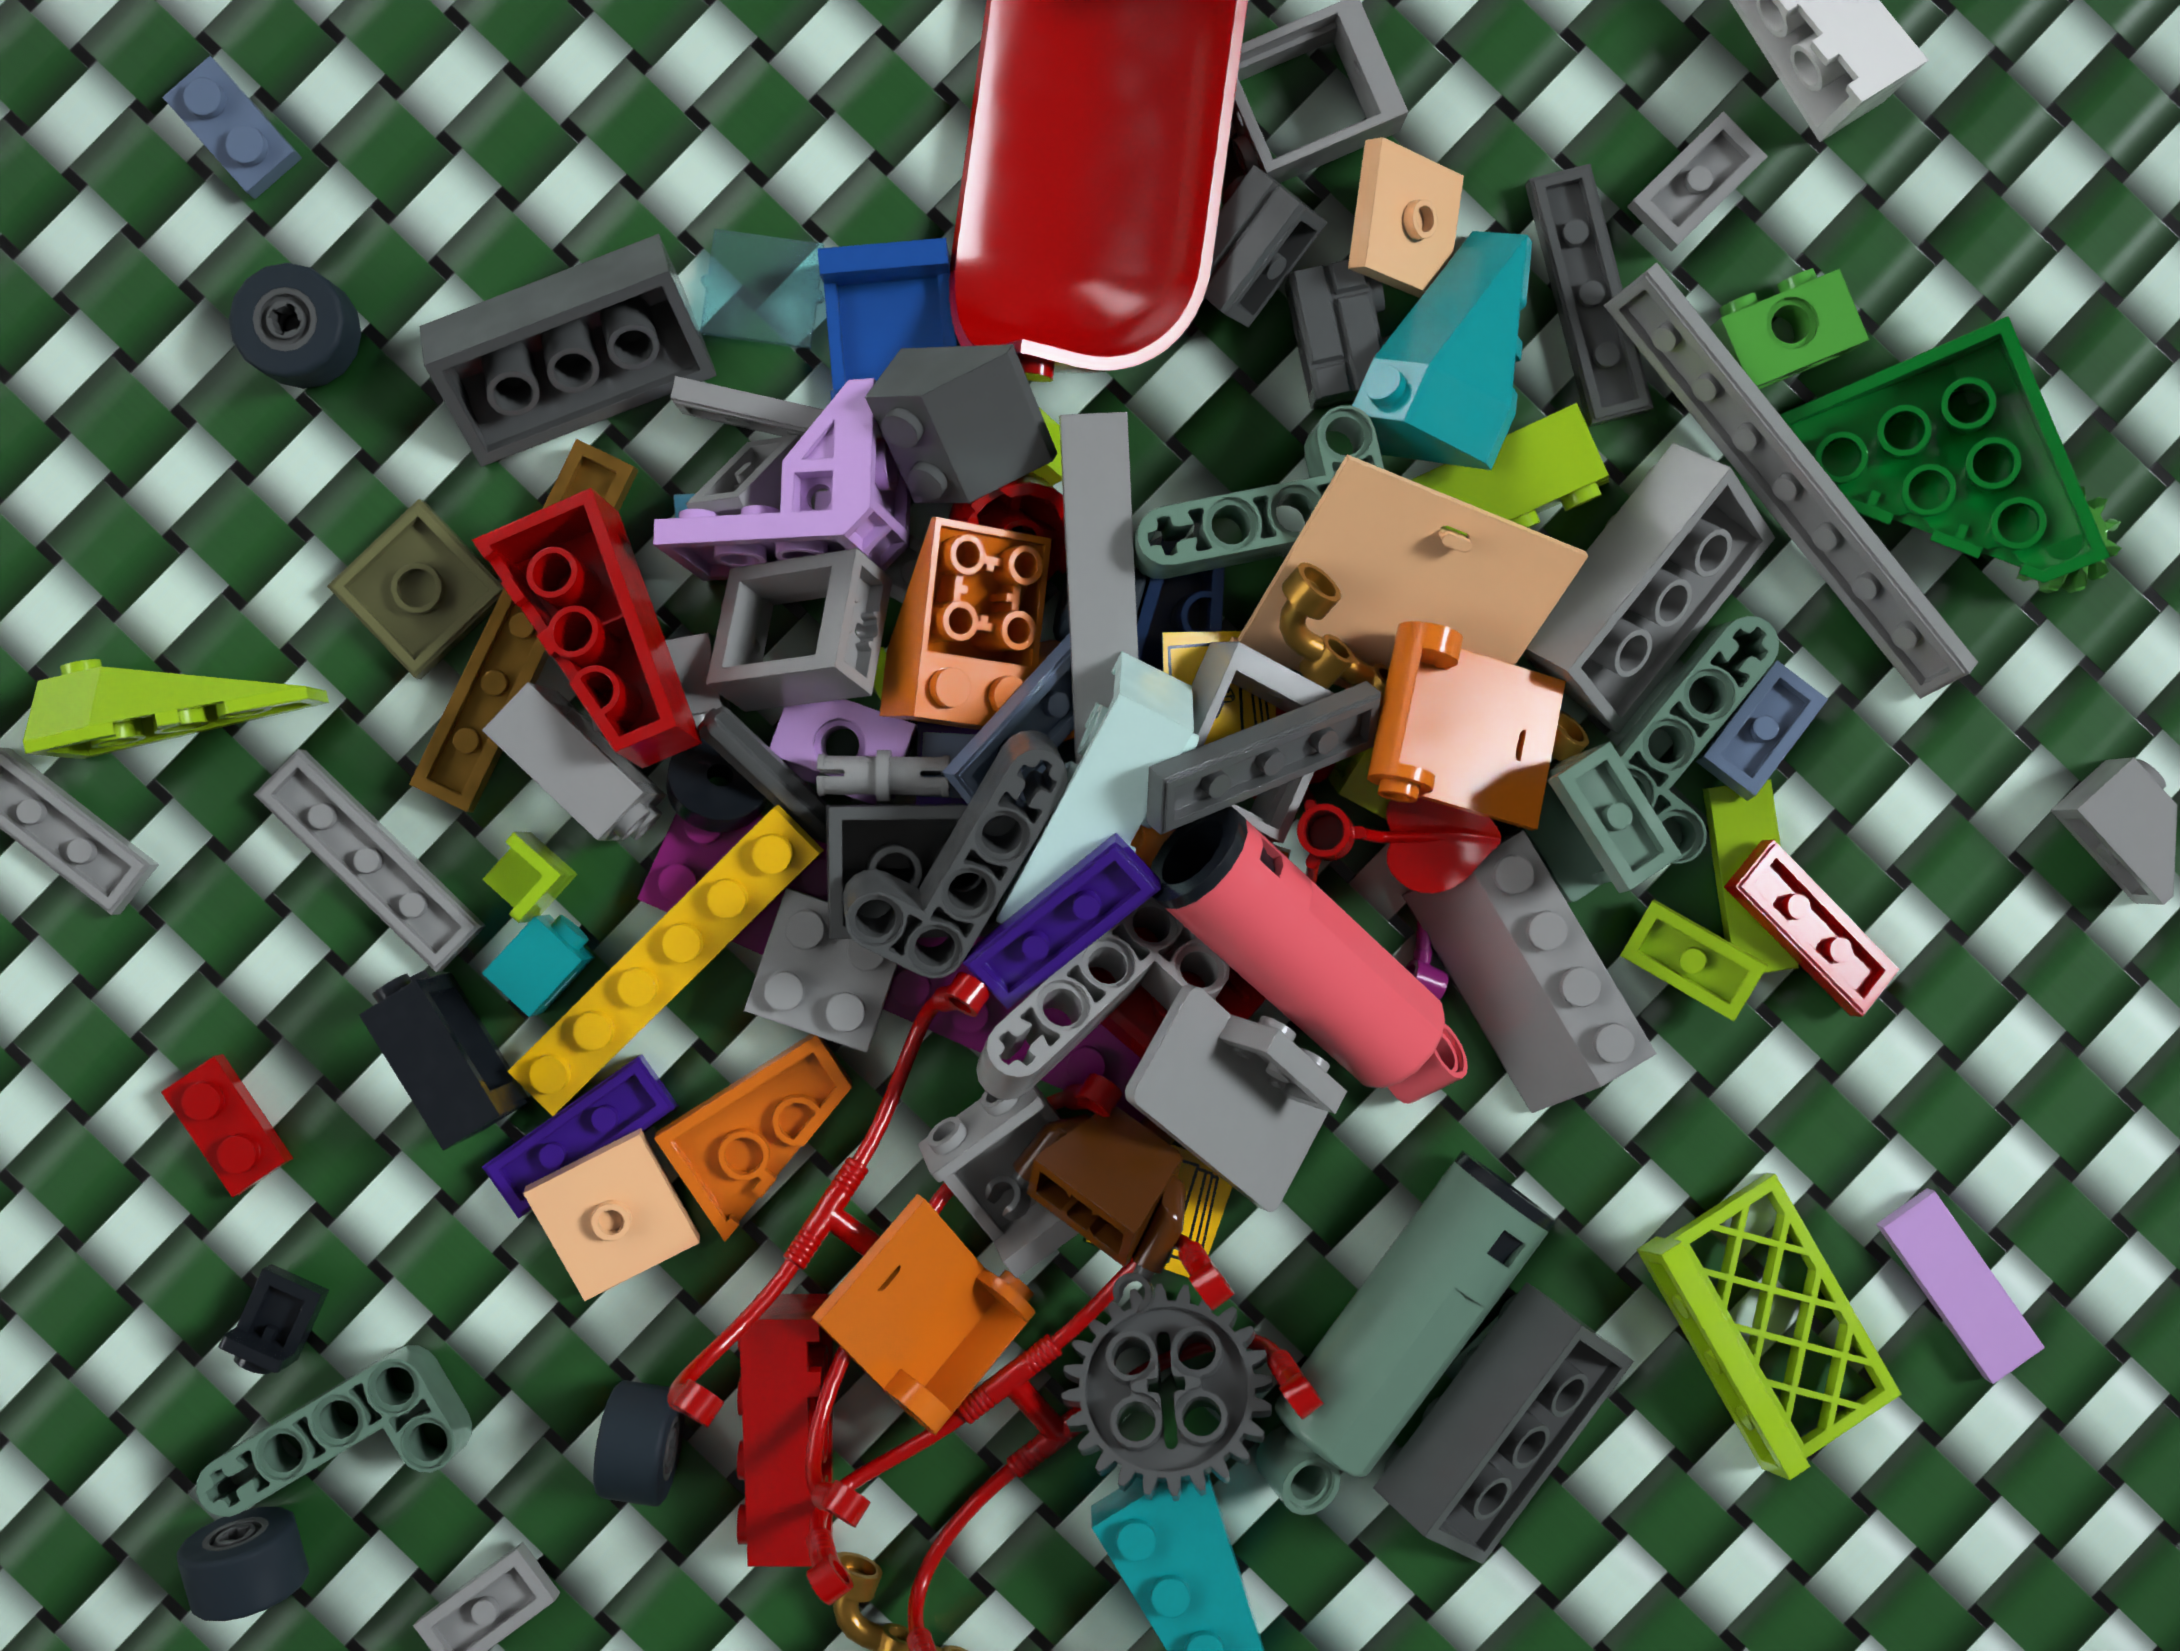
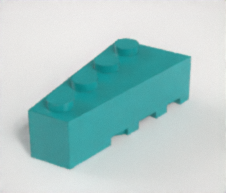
[1091,1474,1265,1651]

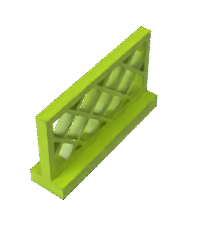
[1636,1173,1902,1480]

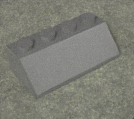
[1524,443,1775,734]
[1402,830,1657,1113]

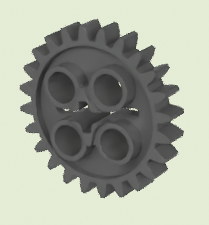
[1062,1283,1273,1501]

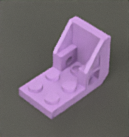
[653,378,911,581]

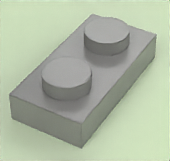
[1627,111,1768,252]
[413,1542,560,1651]

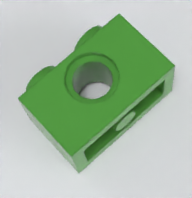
[1710,268,1869,390]

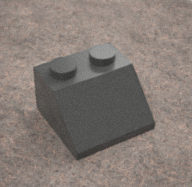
[865,344,1058,503]

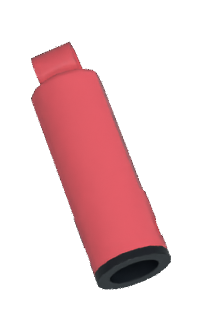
[1150,806,1468,1104]

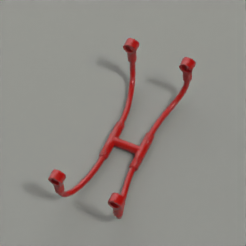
[667,972,1123,1528]
[806,1234,1324,1651]

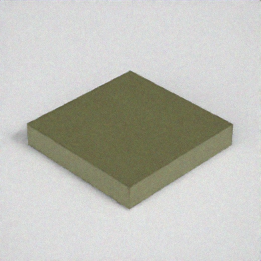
[327,499,504,679]

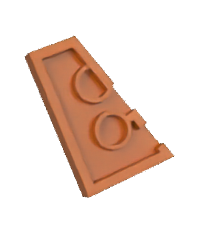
[654,1034,852,1242]

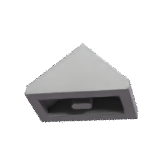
[686,435,800,516]

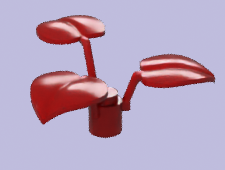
[1253,707,1501,894]

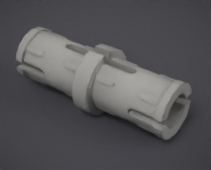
[816,750,950,801]

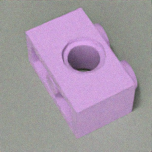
[769,699,918,804]

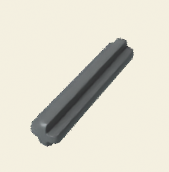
[698,706,829,843]

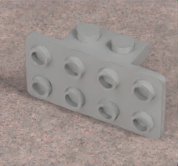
[1125,984,1347,1212]

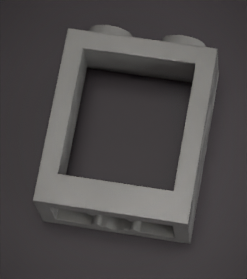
[1231,0,1408,183]
[706,548,893,712]
[1191,642,1335,843]
[482,682,667,841]

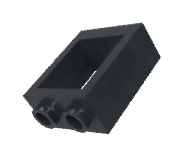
[359,970,531,1151]

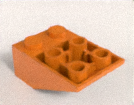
[879,517,1052,730]

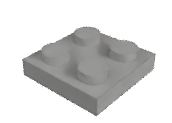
[744,888,898,1053]

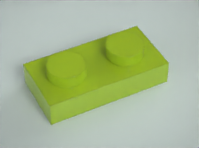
[1620,899,1768,1021]

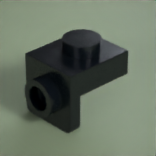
[218,1264,329,1374]

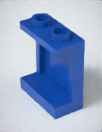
[817,238,957,400]

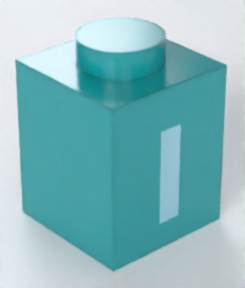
[482,915,595,1017]

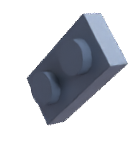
[162,56,302,199]
[1696,660,1828,801]

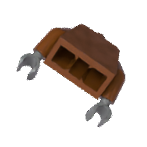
[985,1106,1186,1314]

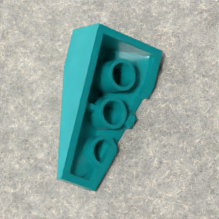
[1352,231,1532,470]

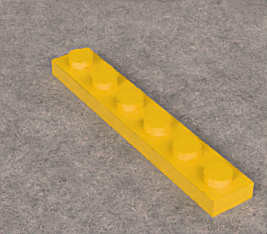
[507,804,824,1116]

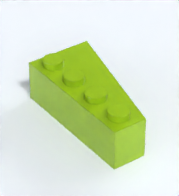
[1411,403,1609,536]

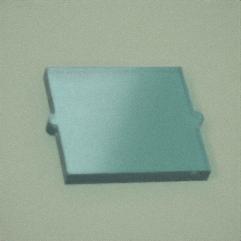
[700,229,825,349]

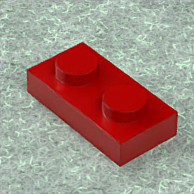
[161,1054,294,1198]

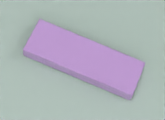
[1876,1188,2045,1384]

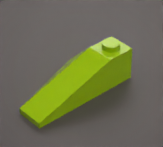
[23,659,329,759]

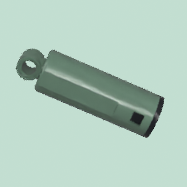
[1256,1150,1557,1515]

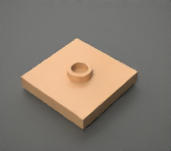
[1348,137,1464,298]
[523,1128,700,1301]

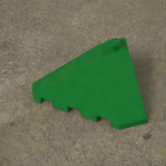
[1780,316,2110,583]

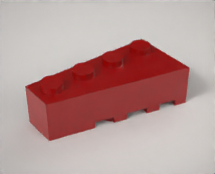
[472,488,702,769]
[737,1294,833,1567]

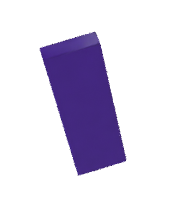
[963,833,1161,1009]
[482,1054,679,1219]

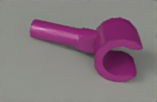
[1405,921,1448,999]

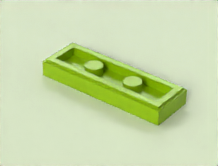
[1703,779,1799,973]

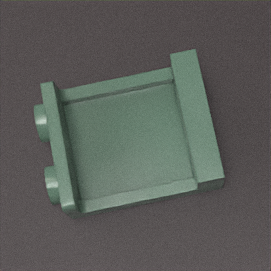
[1518,742,1682,903]

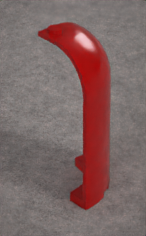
[949,0,1248,382]

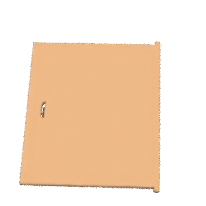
[1229,454,1589,689]

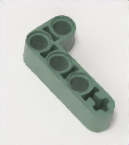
[1133,405,1384,579]
[1615,616,1779,864]
[196,1345,472,1517]

